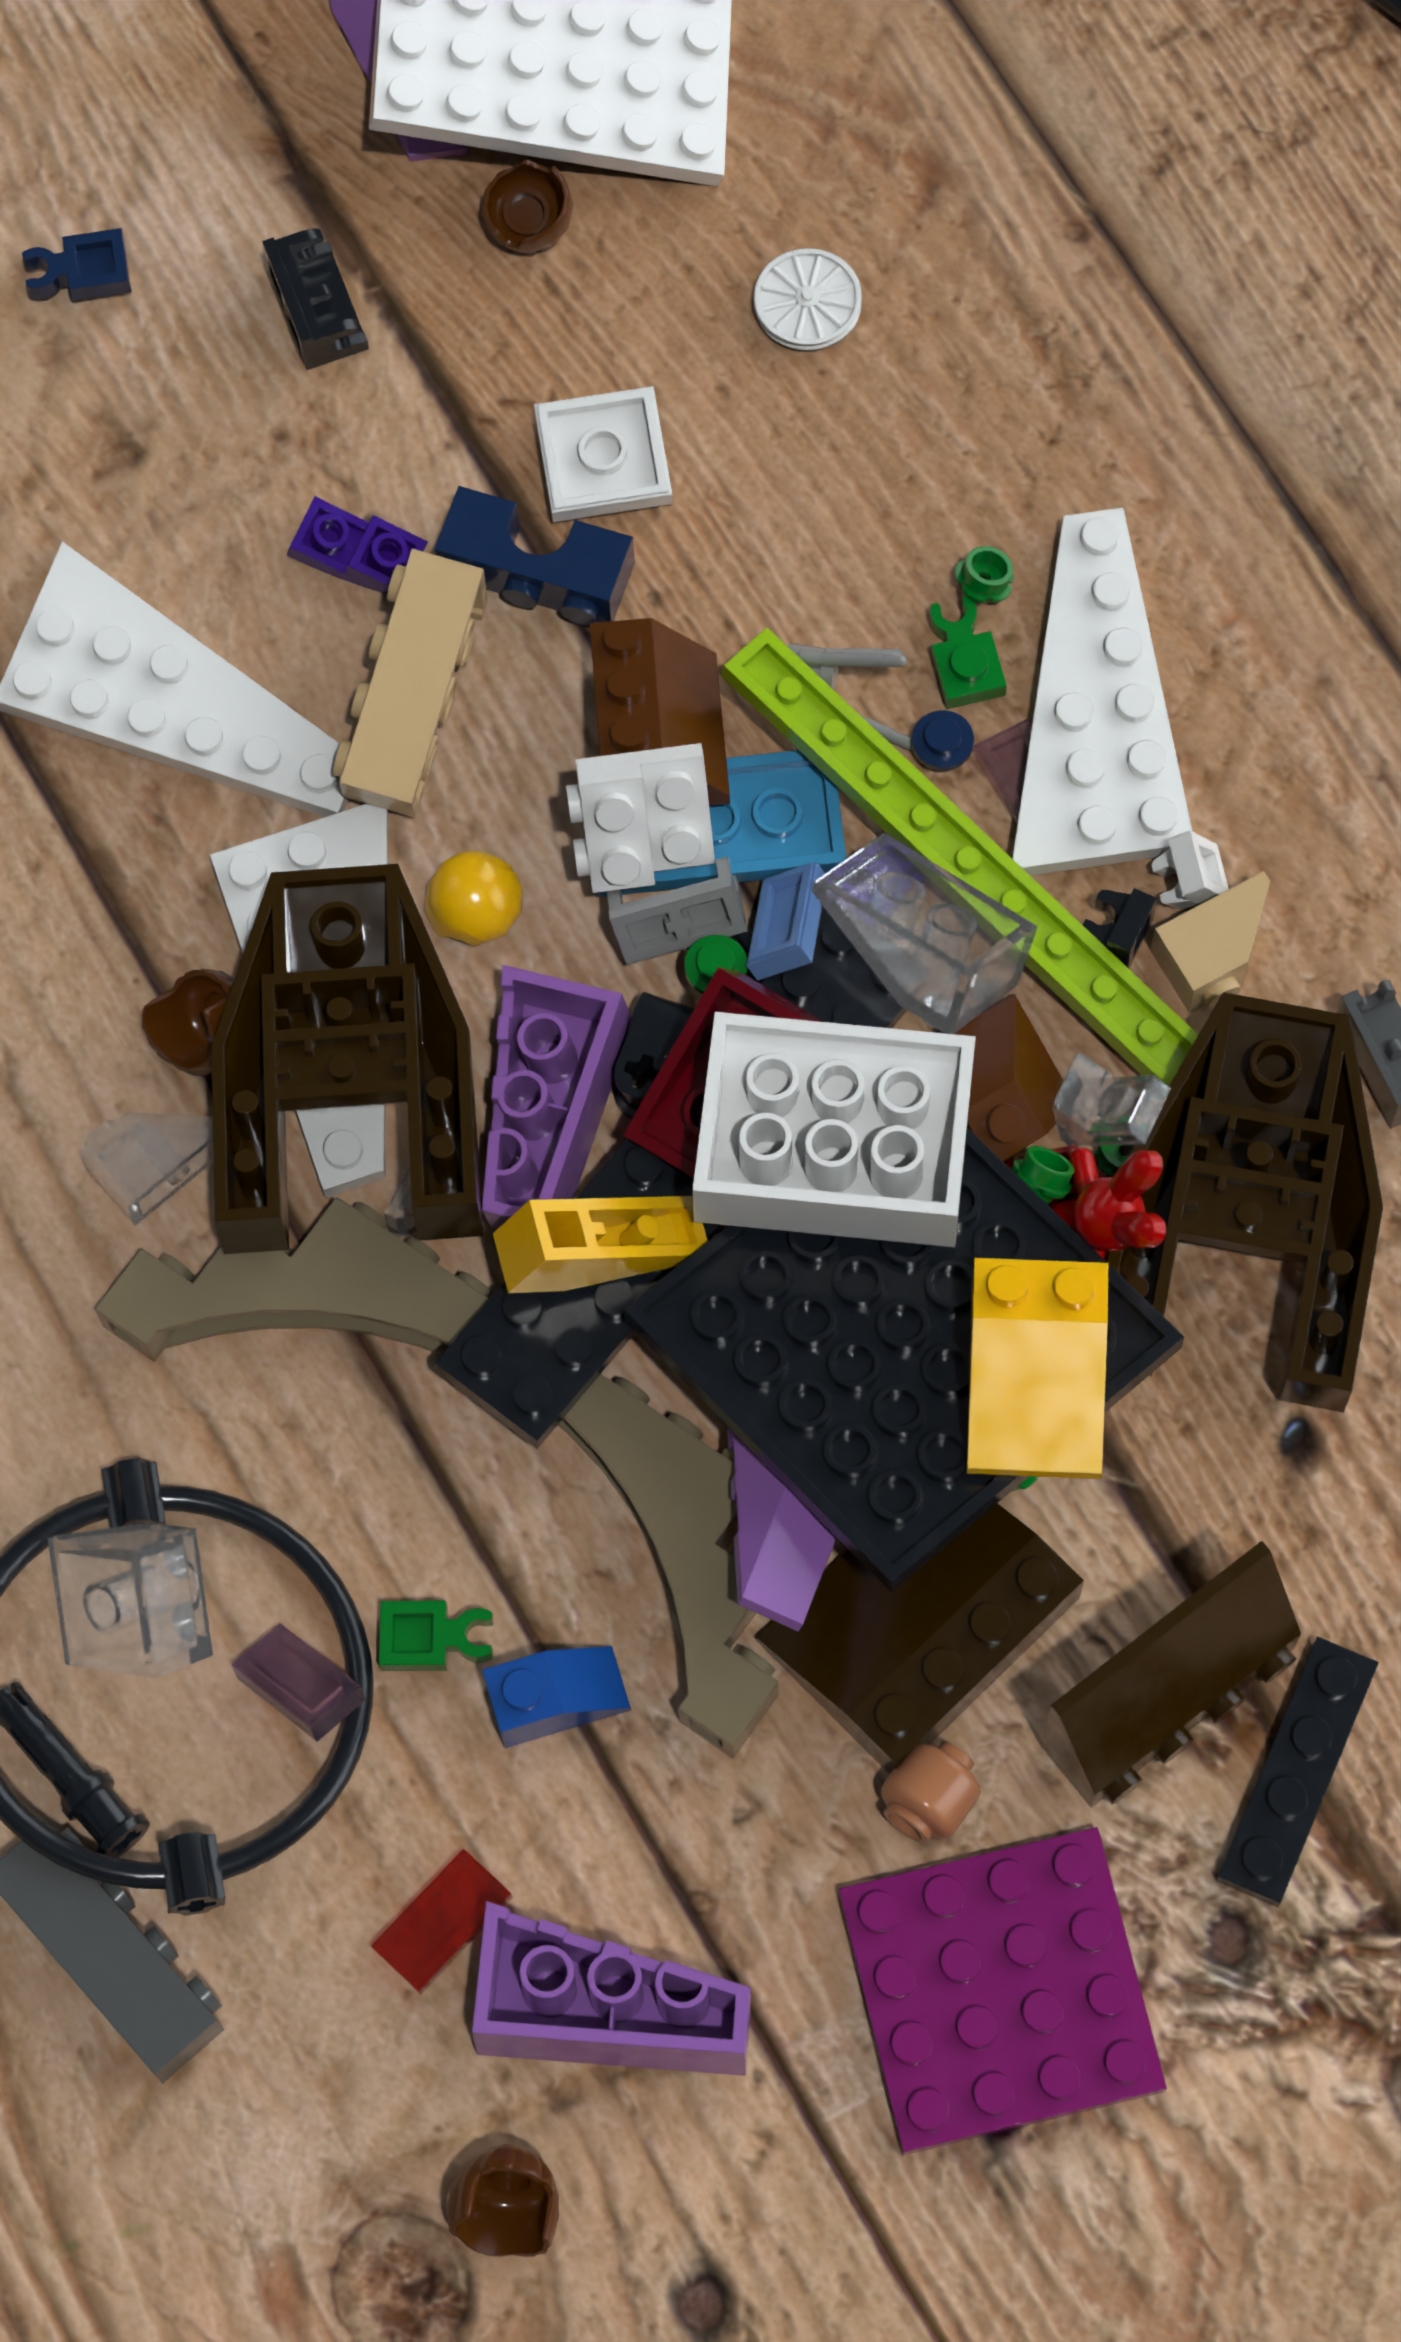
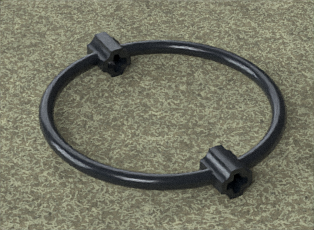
[0,1458,374,1916]

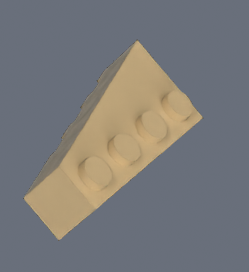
[333,549,488,817]

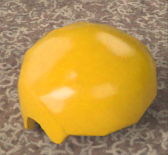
[424,850,524,947]

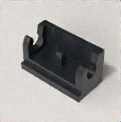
[262,228,369,370]

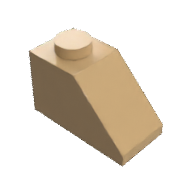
[1151,871,1270,1012]

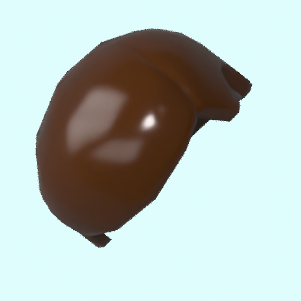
[482,160,573,253]

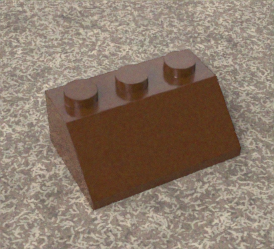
[590,618,730,805]

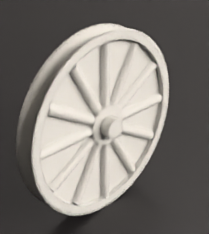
[754,248,862,350]

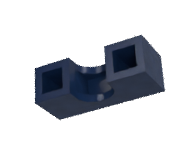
[434,486,635,625]

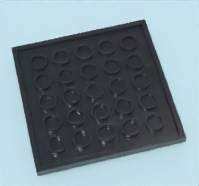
[624,1127,1184,1592]

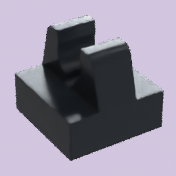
[1083,888,1157,969]

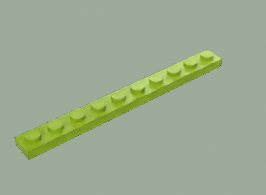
[721,627,1198,1095]

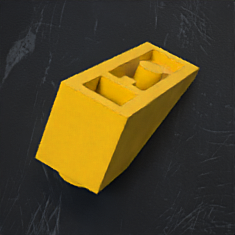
[493,1196,708,1293]

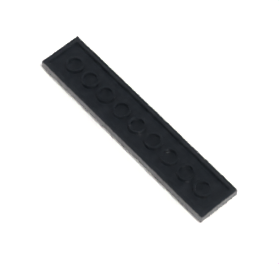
[435,899,934,1449]

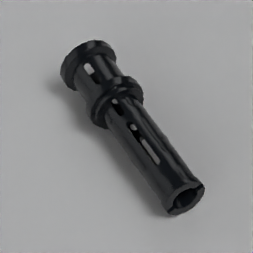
[0,1682,150,1858]

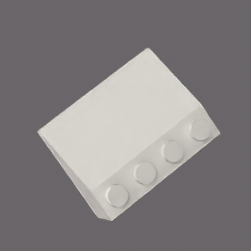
[692,1012,976,1247]

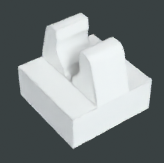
[1152,830,1229,909]

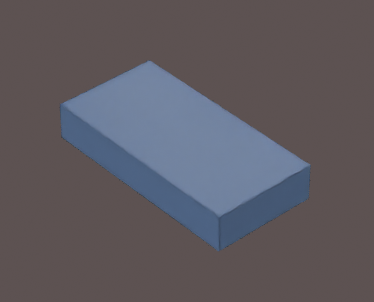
[746,861,827,981]

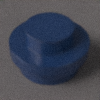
[912,710,974,771]

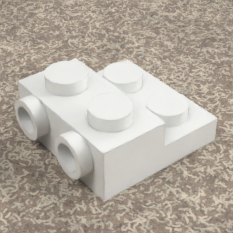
[566,743,715,893]

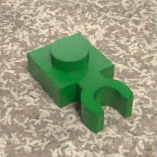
[930,596,1007,710]
[379,1601,494,1671]

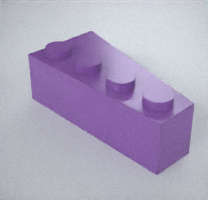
[482,965,631,1232]

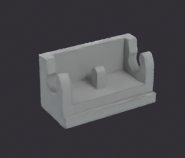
[607,856,748,965]

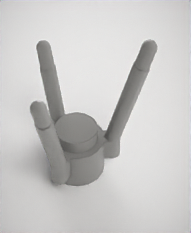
[788,643,913,750]

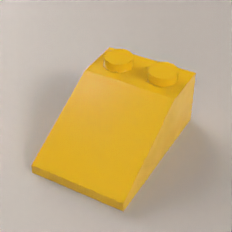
[967,1258,1108,1479]

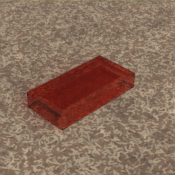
[371,1849,513,1995]

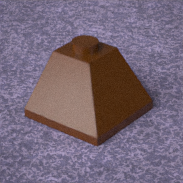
[947,994,1076,1161]

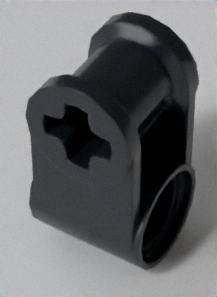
[614,991,695,1119]

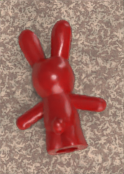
[1048,1147,1166,1260]

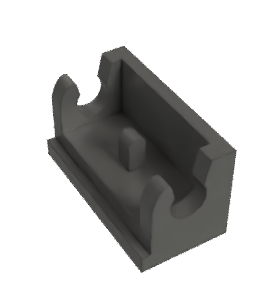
[1337,980,1401,1129]

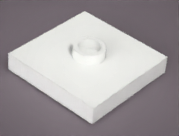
[534,386,673,522]

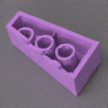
[472,1901,751,2076]

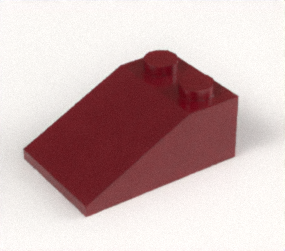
[623,967,823,1178]

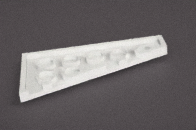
[1012,508,1193,876]
[0,542,349,817]
[210,804,389,1198]

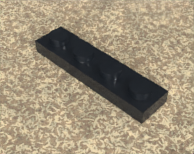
[1216,1636,1379,1908]

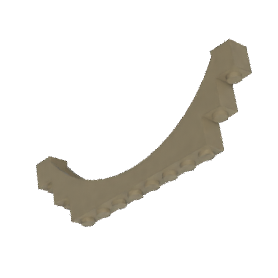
[95,1197,779,1759]

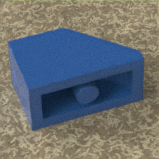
[482,1646,631,1748]

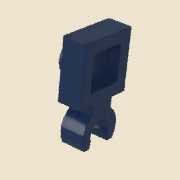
[22,228,132,301]

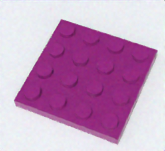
[838,1827,1167,2155]

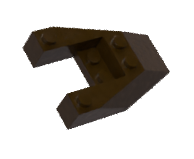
[211,863,483,1254]
[1107,992,1383,1413]

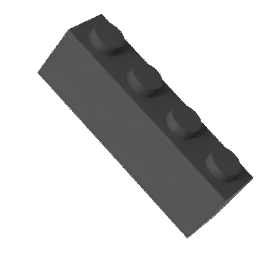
[0,1821,224,2084]

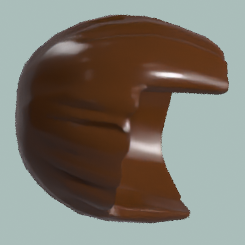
[142,969,234,1076]
[446,2144,559,2257]

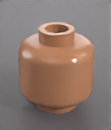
[881,1741,981,1844]

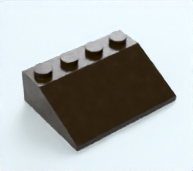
[756,1503,1084,1774]
[1041,1541,1301,1808]

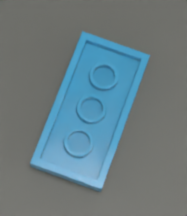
[598,750,847,897]

